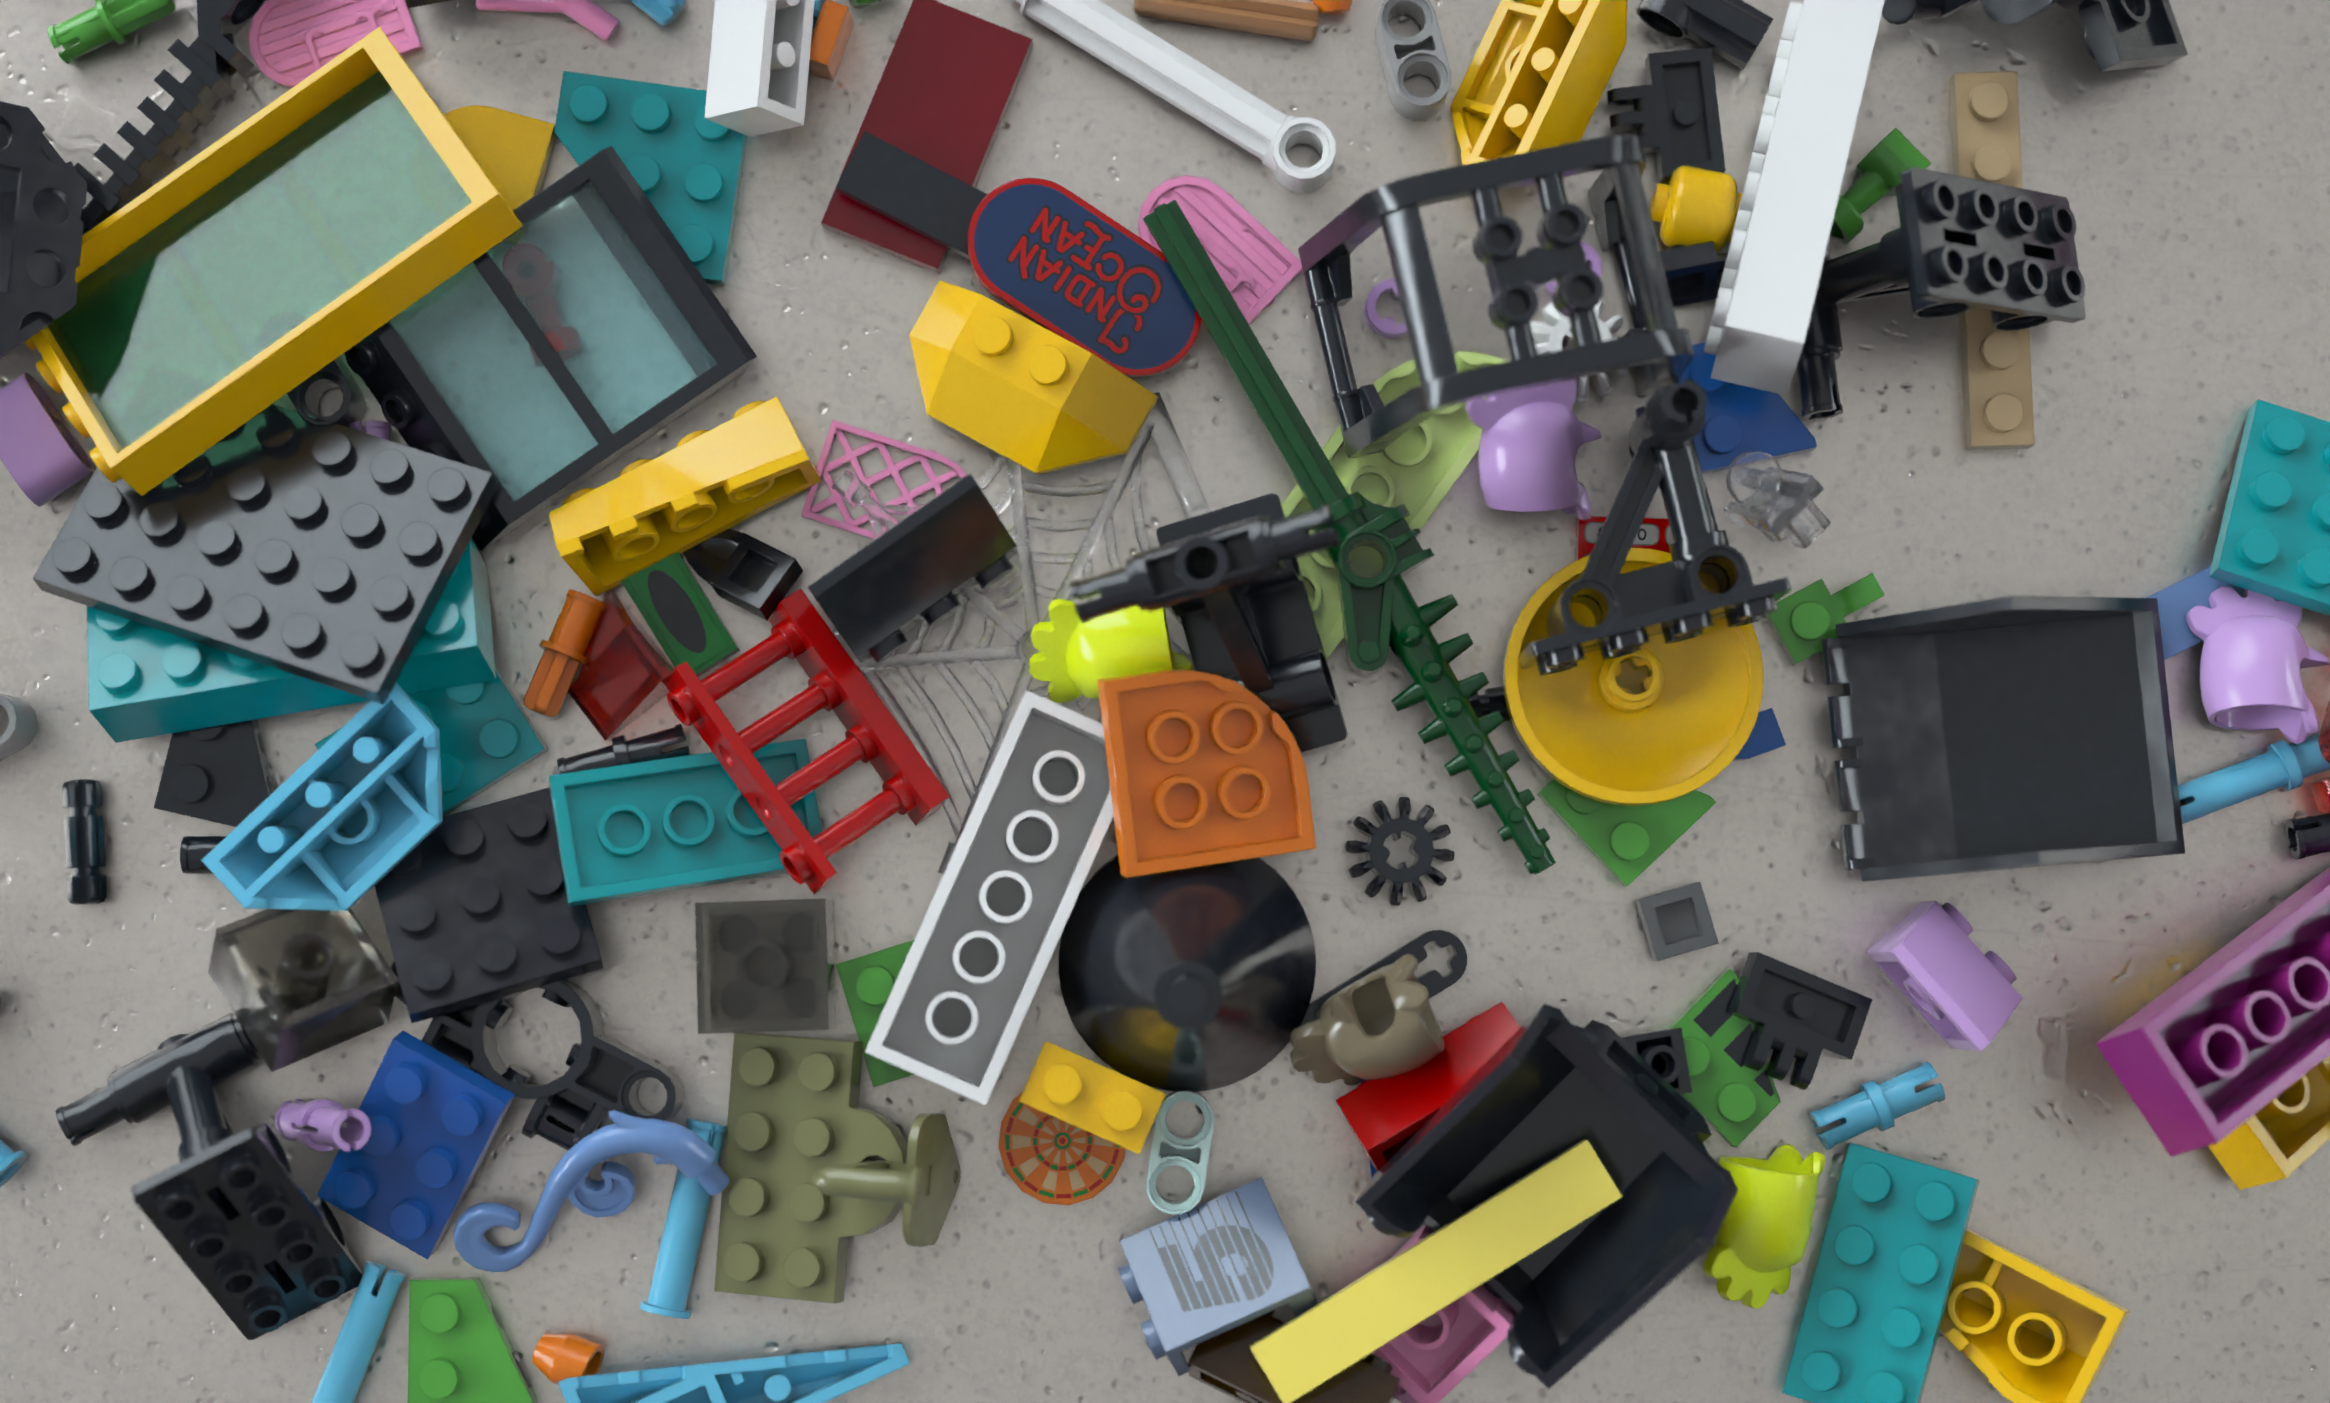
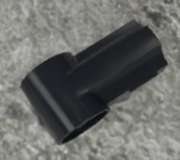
[1637,0,1773,69]

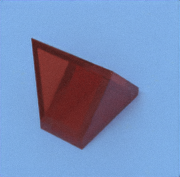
[568,588,675,741]

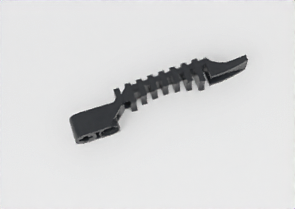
[75,0,267,235]

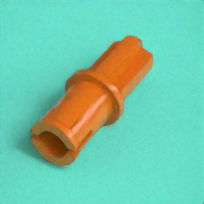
[523,589,606,718]

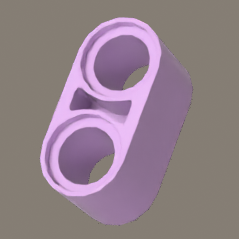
[0,373,94,507]

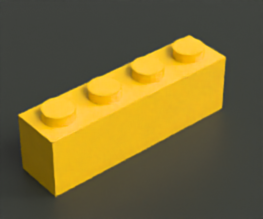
[548,396,822,596]

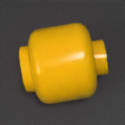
[1649,166,1743,254]

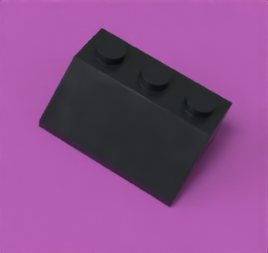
[807,474,1017,664]

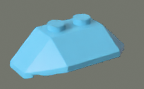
[202,682,443,911]

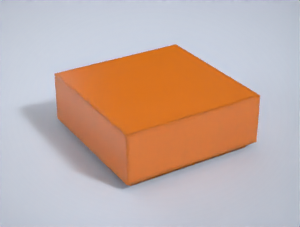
[809,0,854,82]

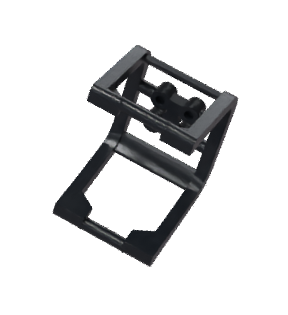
[1298,135,1695,458]

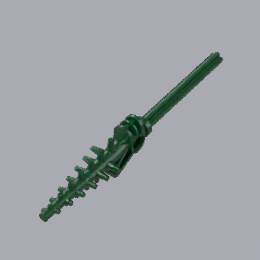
[1143,200,1556,875]

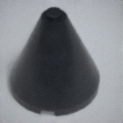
[1058,854,1316,1092]

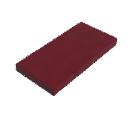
[821,0,1033,273]

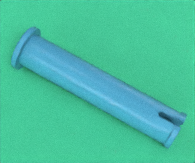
[639,1118,727,1319]
[311,1261,406,1403]

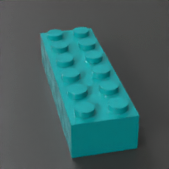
[87,537,496,743]

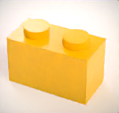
[1019,1041,1165,1154]

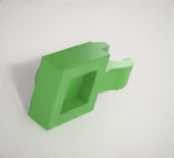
[1766,573,1885,666]

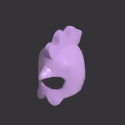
[1465,379,1601,520]
[2185,586,2329,744]

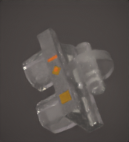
[1723,450,1831,549]

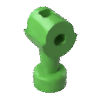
[1830,128,1931,244]

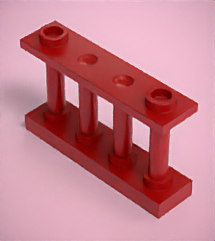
[666,589,950,894]

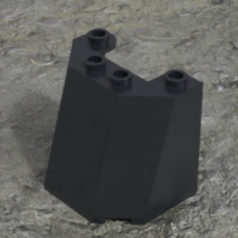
[1355,1004,1738,1389]

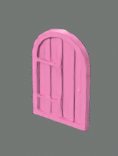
[248,0,423,88]
[1138,175,1303,326]

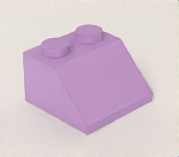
[1865,901,2023,1051]

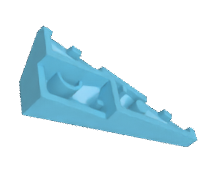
[558,1343,910,1403]

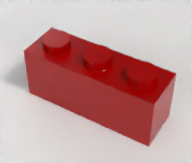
[1336,1002,1520,1172]

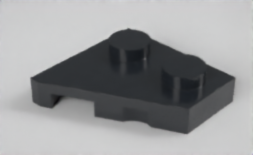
[154,719,271,827]

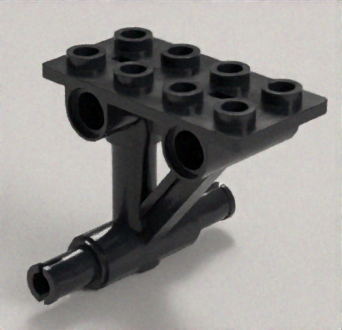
[1797,167,2086,420]
[1518,380,1792,676]
[1070,493,1348,753]
[56,991,363,1340]

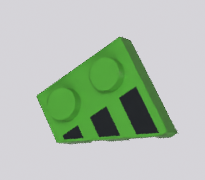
[1667,969,1781,1148]

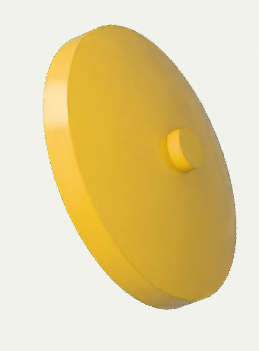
[1503,548,1764,806]

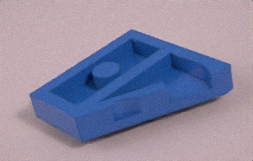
[1677,342,1817,474]

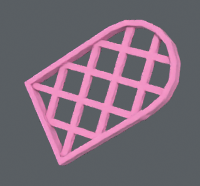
[801,420,967,540]

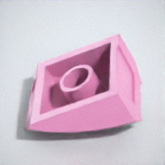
[1371,1224,1517,1403]

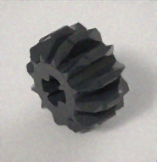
[1344,797,1455,906]

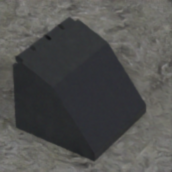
[1821,596,2185,882]

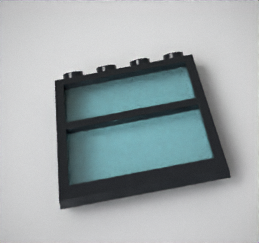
[344,146,757,551]

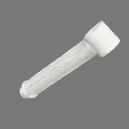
[1015,0,1336,194]

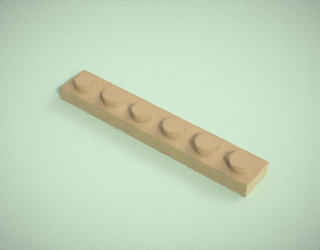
[1949,71,2035,450]

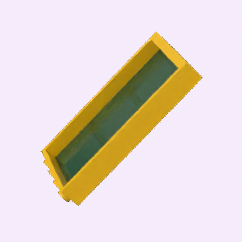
[24,27,523,496]

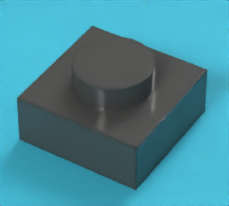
[1635,882,1719,961]

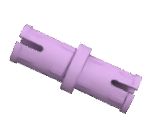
[275,1099,371,1151]

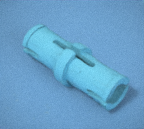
[1809,1061,1945,1150]

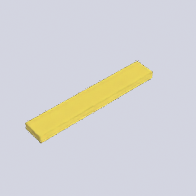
[1249,1139,1623,1403]

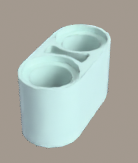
[1146,1090,1214,1215]

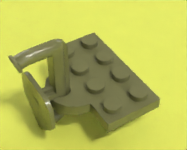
[714,1032,961,1303]

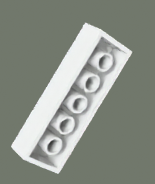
[1704,0,1885,396]
[865,690,1114,1105]

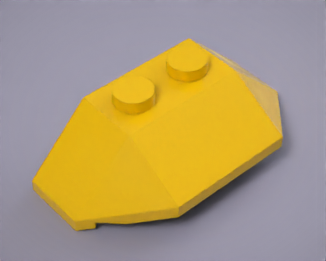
[1450,0,1627,165]
[909,280,1159,475]

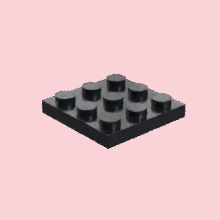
[374,788,604,1023]

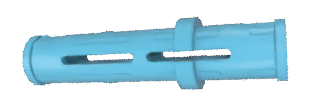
[2178,728,2330,824]

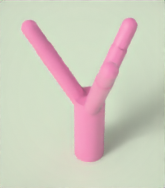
[476,0,620,42]

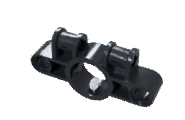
[389,962,685,1151]

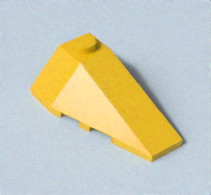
[1940,1229,2131,1403]

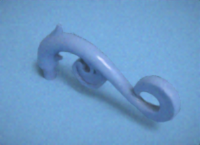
[453,1110,730,1272]

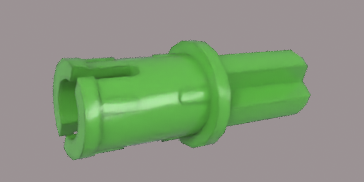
[47,0,176,64]

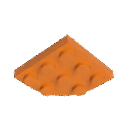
[1097,670,1316,878]

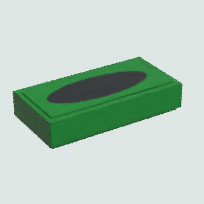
[621,552,740,677]

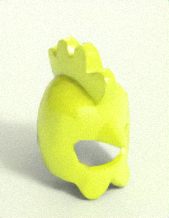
[1029,599,1193,703]
[1703,1144,1826,1309]

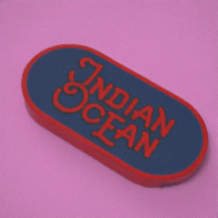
[968,178,1201,377]

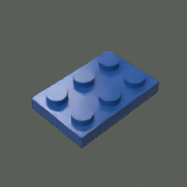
[316,1031,515,1260]

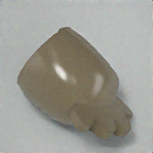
[1289,954,1445,1086]

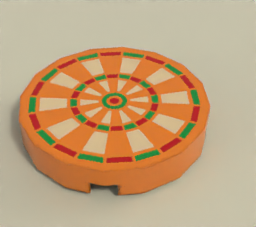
[998,1092,1125,1205]

